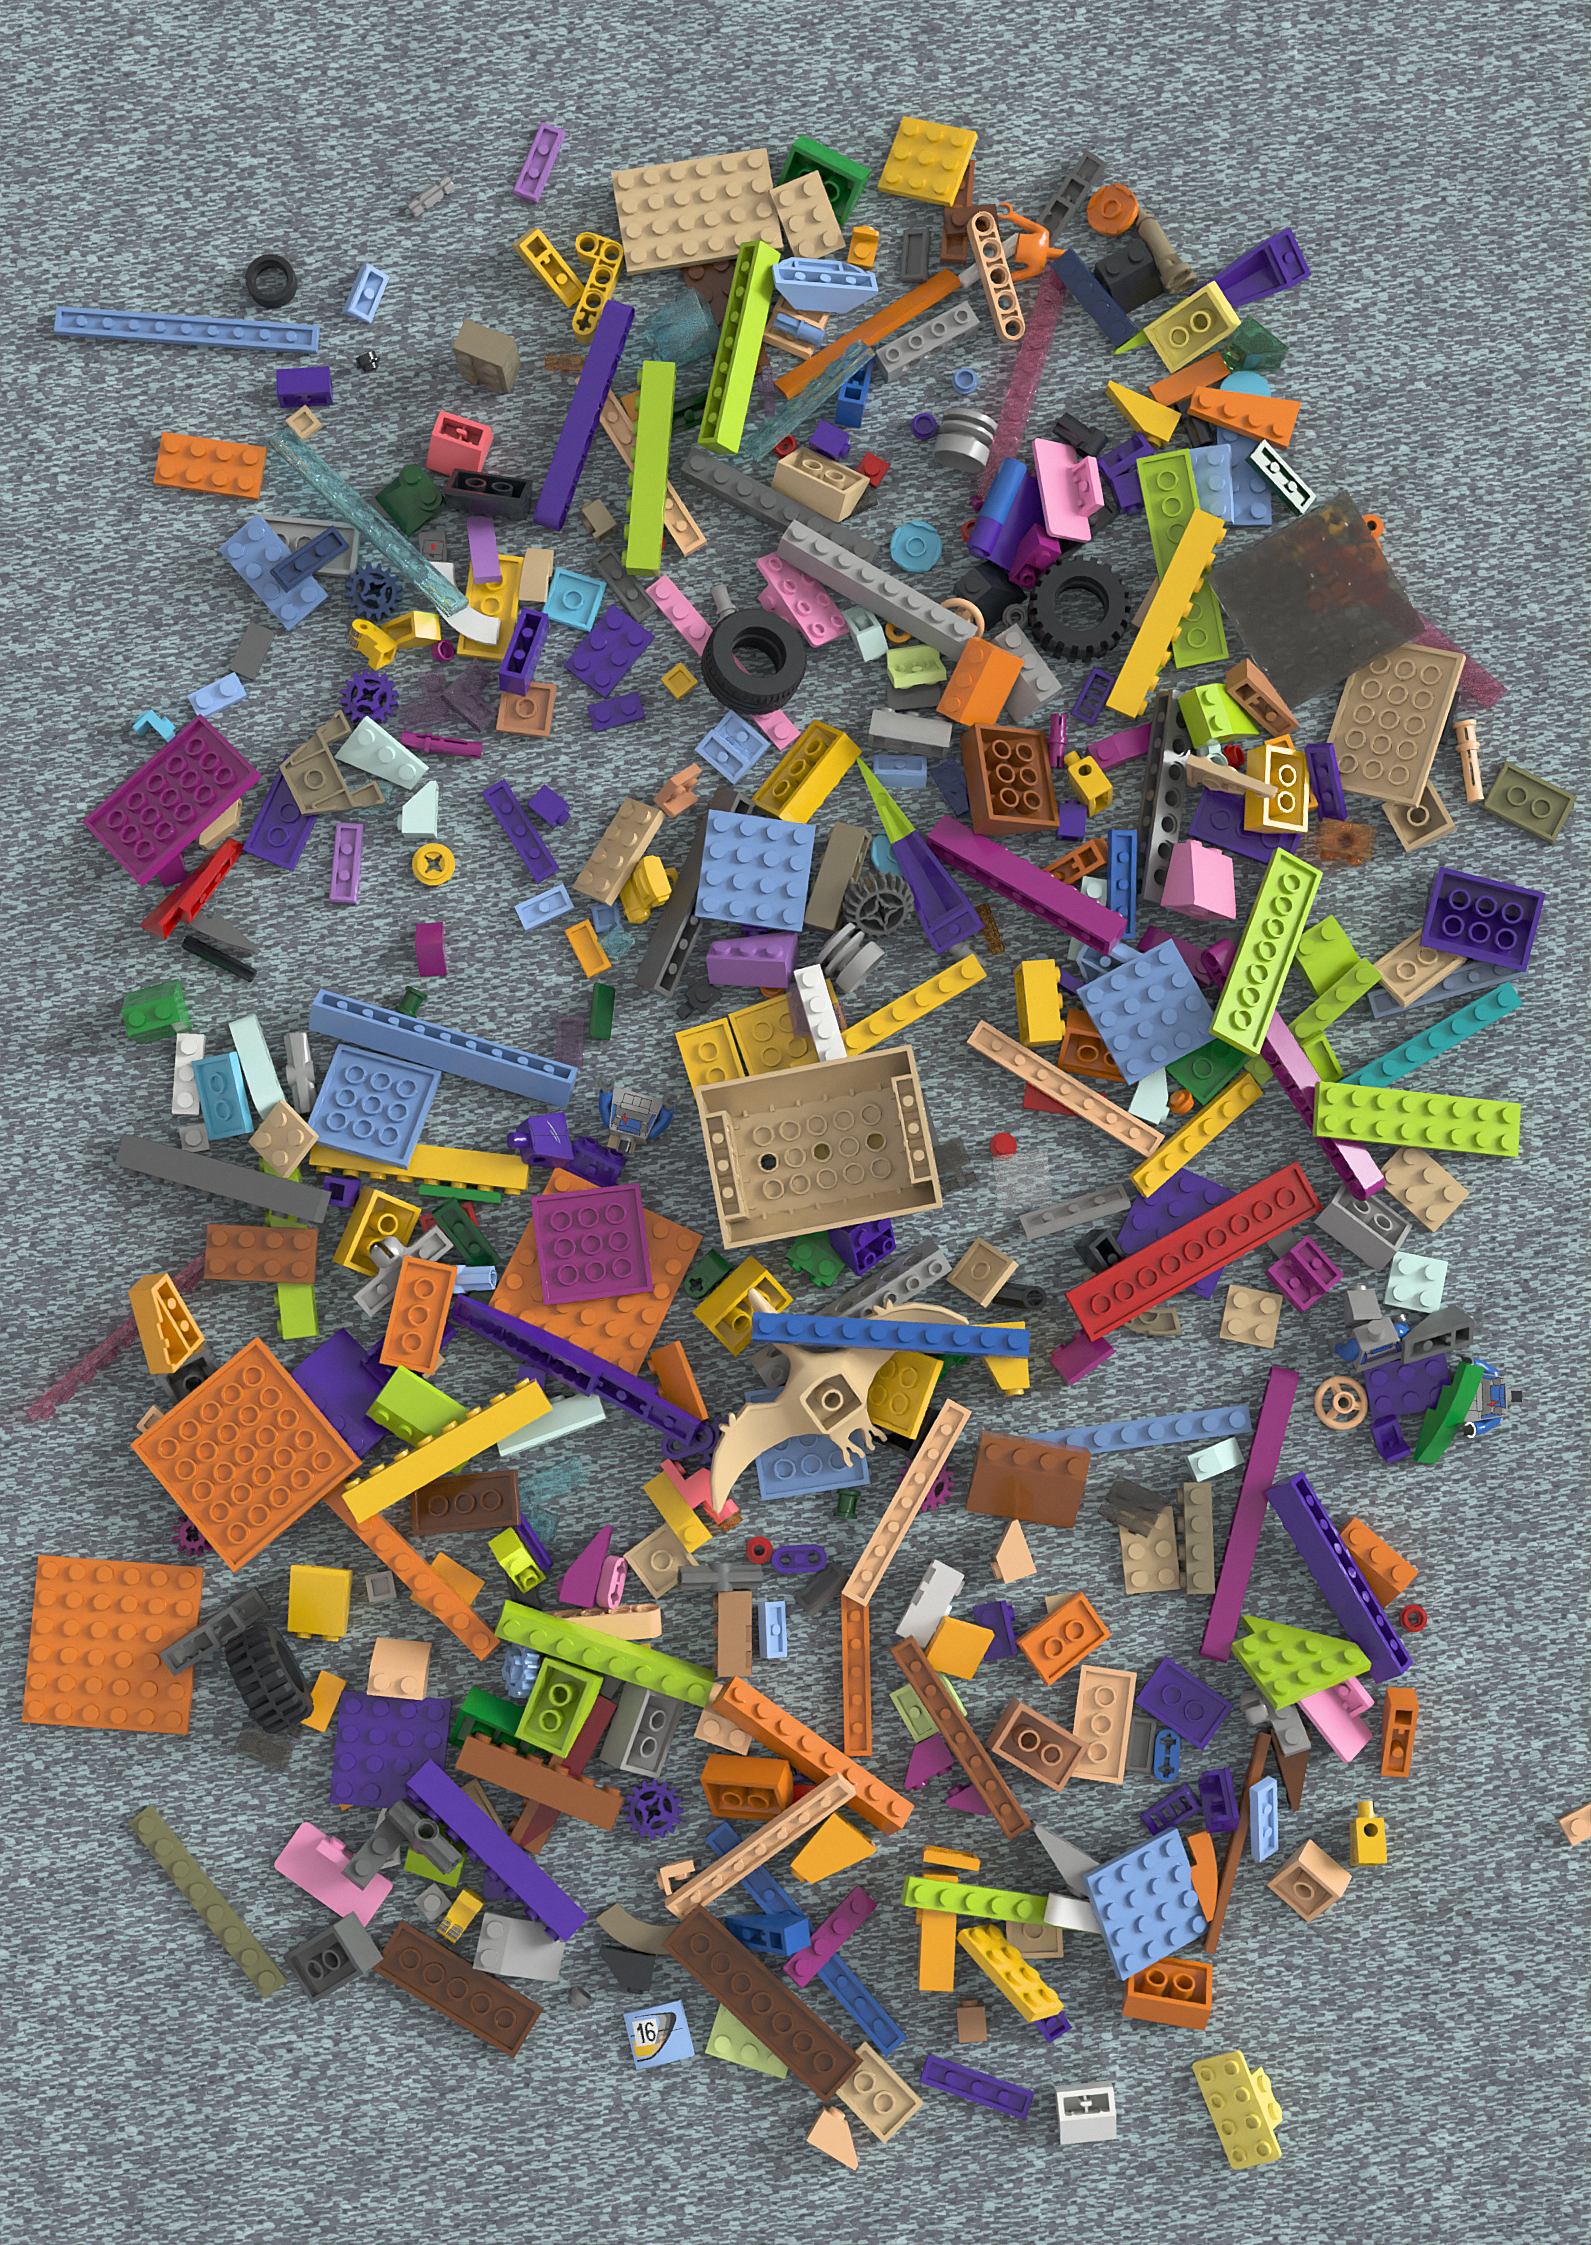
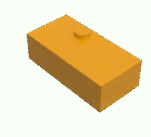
[916,1868,958,1992]

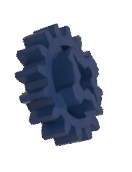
[344,563,403,622]

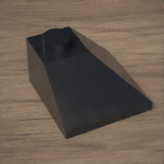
[953,560,1028,631]
[871,1404,941,1460]

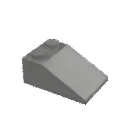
[1031,1820,1104,1899]
[473,1908,566,1982]

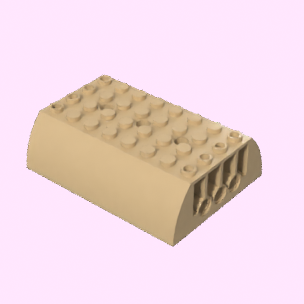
[694,1044,943,1250]

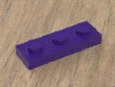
[1304,743,1348,822]

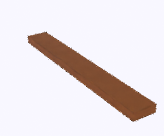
[889,1634,1032,1841]
[1201,1731,1272,1954]

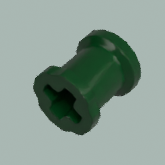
[394,985,428,1018]
[833,1489,861,1519]

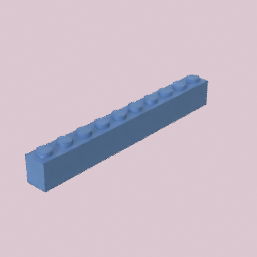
[308,989,578,1109]

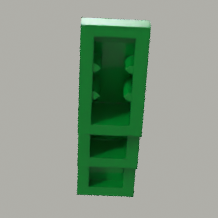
[1413,1361,1485,1464]

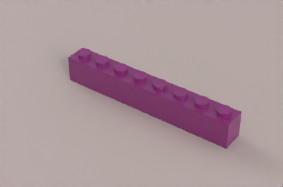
[926,814,1127,957]

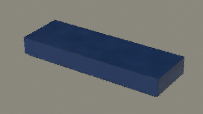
[270,525,350,593]

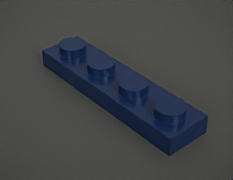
[1050,247,1138,348]

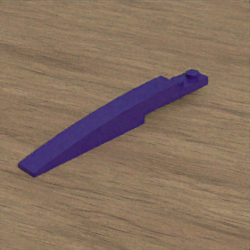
[449,1294,701,1446]

